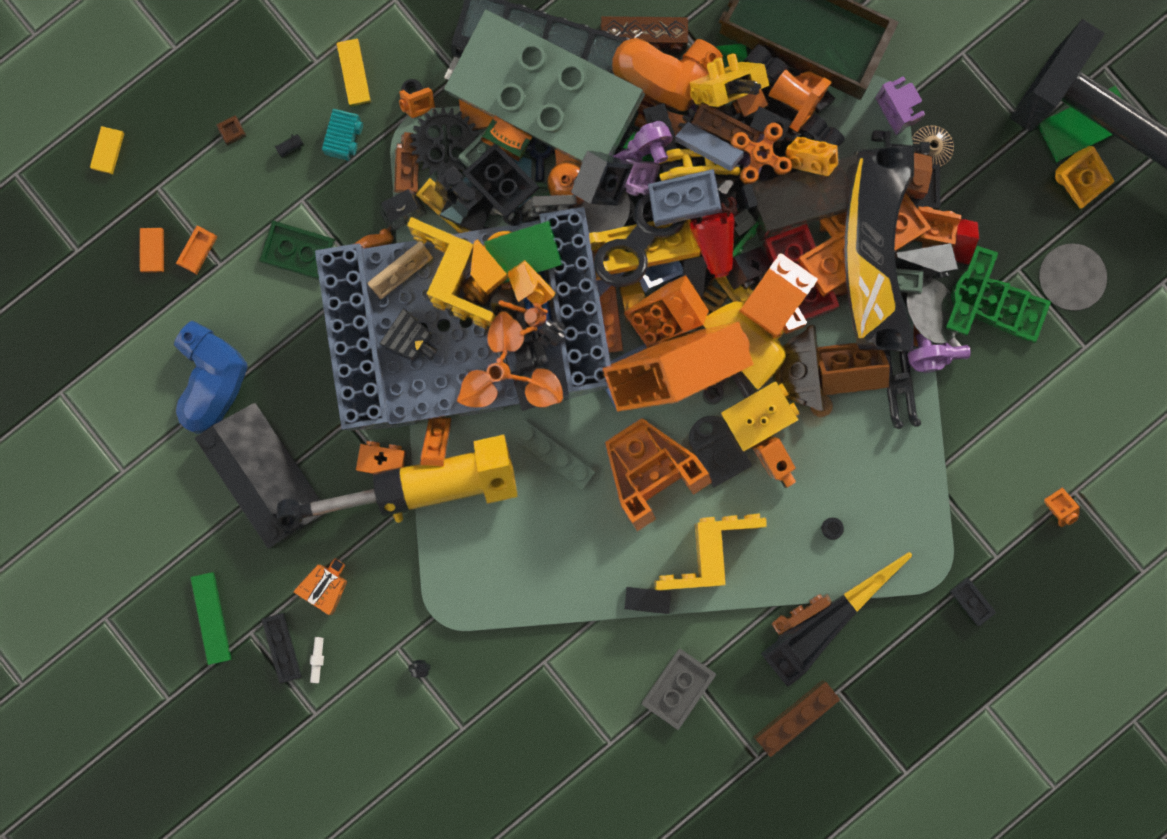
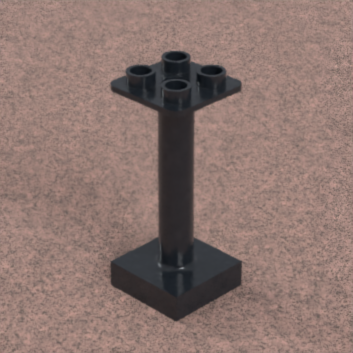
[1009,19,1167,169]

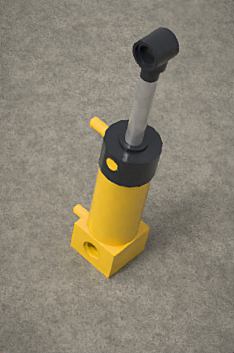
[277,435,518,531]

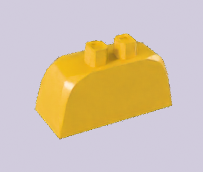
[703,301,786,390]

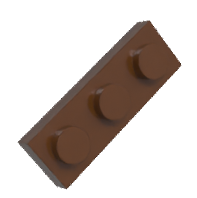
[691,102,761,145]

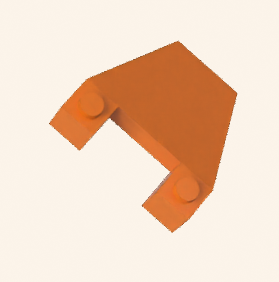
[605,418,712,531]

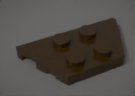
[775,325,825,411]

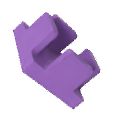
[875,76,925,135]

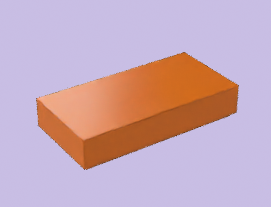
[176,226,217,275]
[140,228,164,273]

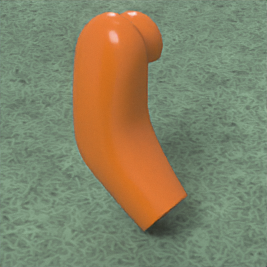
[354,229,394,249]

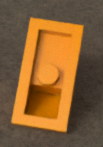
[508,260,555,306]

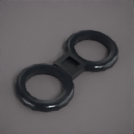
[594,194,686,287]

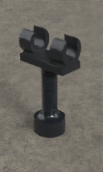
[871,130,930,156]

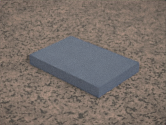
[648,169,722,227]

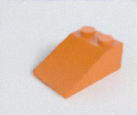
[739,253,818,338]

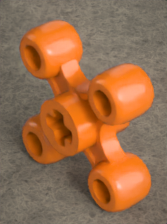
[731,123,792,185]

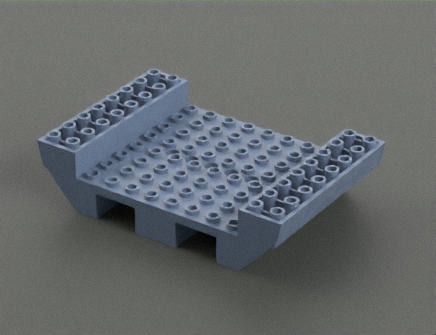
[315,207,611,431]

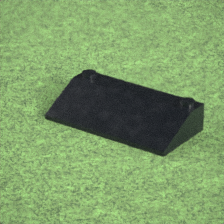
[195,403,326,549]

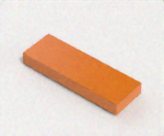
[421,417,451,466]

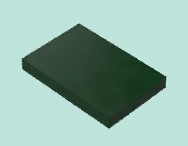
[259,220,336,280]

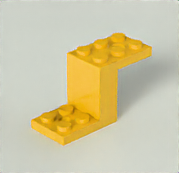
[407,217,495,329]
[654,514,767,590]

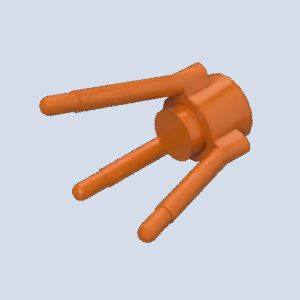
[499,301,548,336]

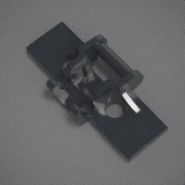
[496,299,549,411]

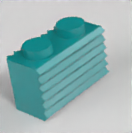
[322,109,363,161]

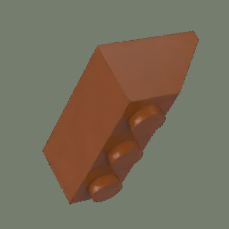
[818,343,890,395]

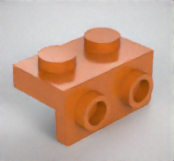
[914,207,961,248]

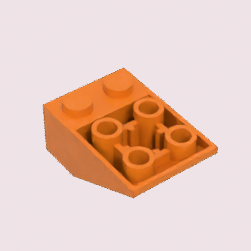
[624,275,709,348]

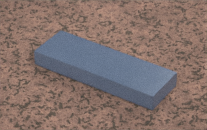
[675,122,744,171]

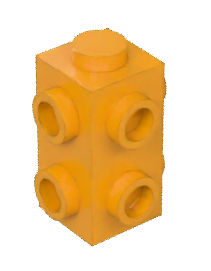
[786,137,838,176]

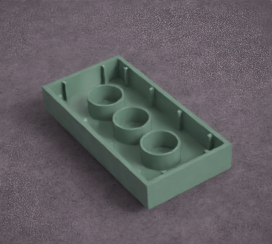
[444,9,645,163]

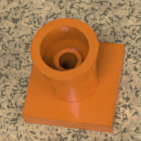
[769,70,832,132]

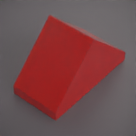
[952,219,979,265]

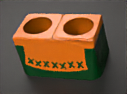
[481,116,532,162]

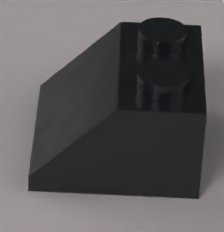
[571,151,634,206]

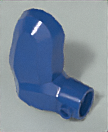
[174,321,248,434]

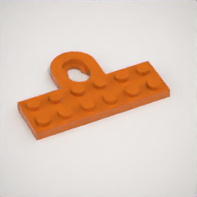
[797,186,931,296]

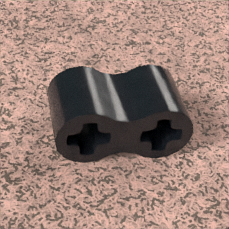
[702,377,729,405]

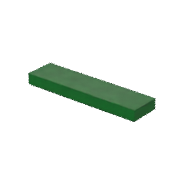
[190,572,232,665]

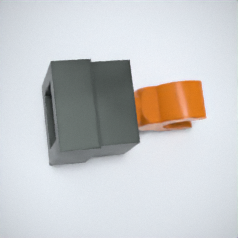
[491,282,516,318]

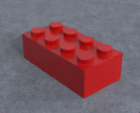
[762,224,839,321]

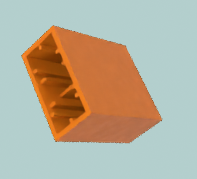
[602,321,754,411]

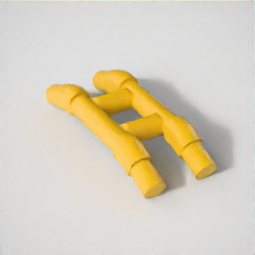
[660,148,740,181]

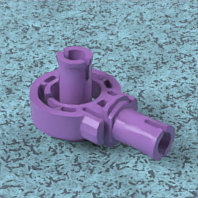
[613,121,673,164]
[907,334,971,373]

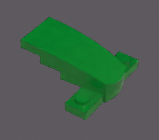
[946,246,1051,343]

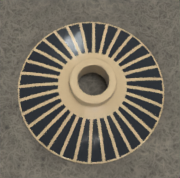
[912,126,954,167]

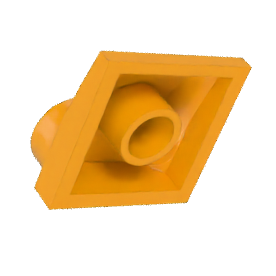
[1055,146,1115,209]

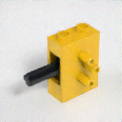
[689,54,769,107]
[721,371,800,452]

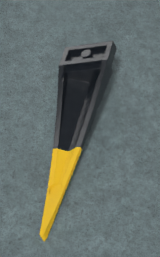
[761,552,912,687]

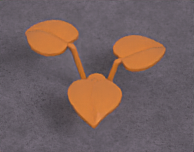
[457,311,563,407]

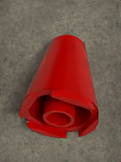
[689,213,734,277]

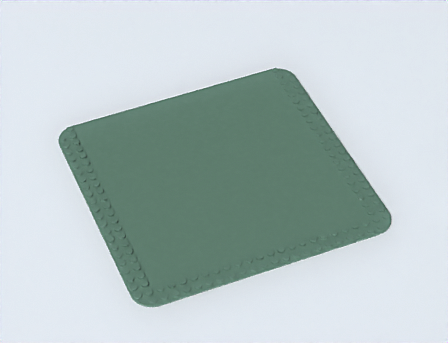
[390,75,954,631]

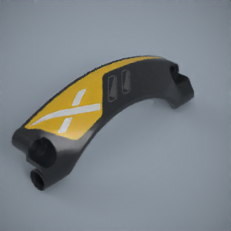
[845,146,914,351]

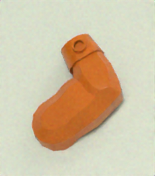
[612,38,723,112]

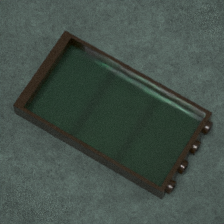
[719,0,899,101]

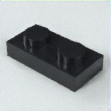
[949,577,996,626]

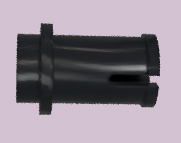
[275,134,304,159]

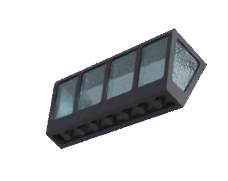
[451,0,629,75]

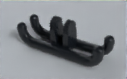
[884,350,921,430]

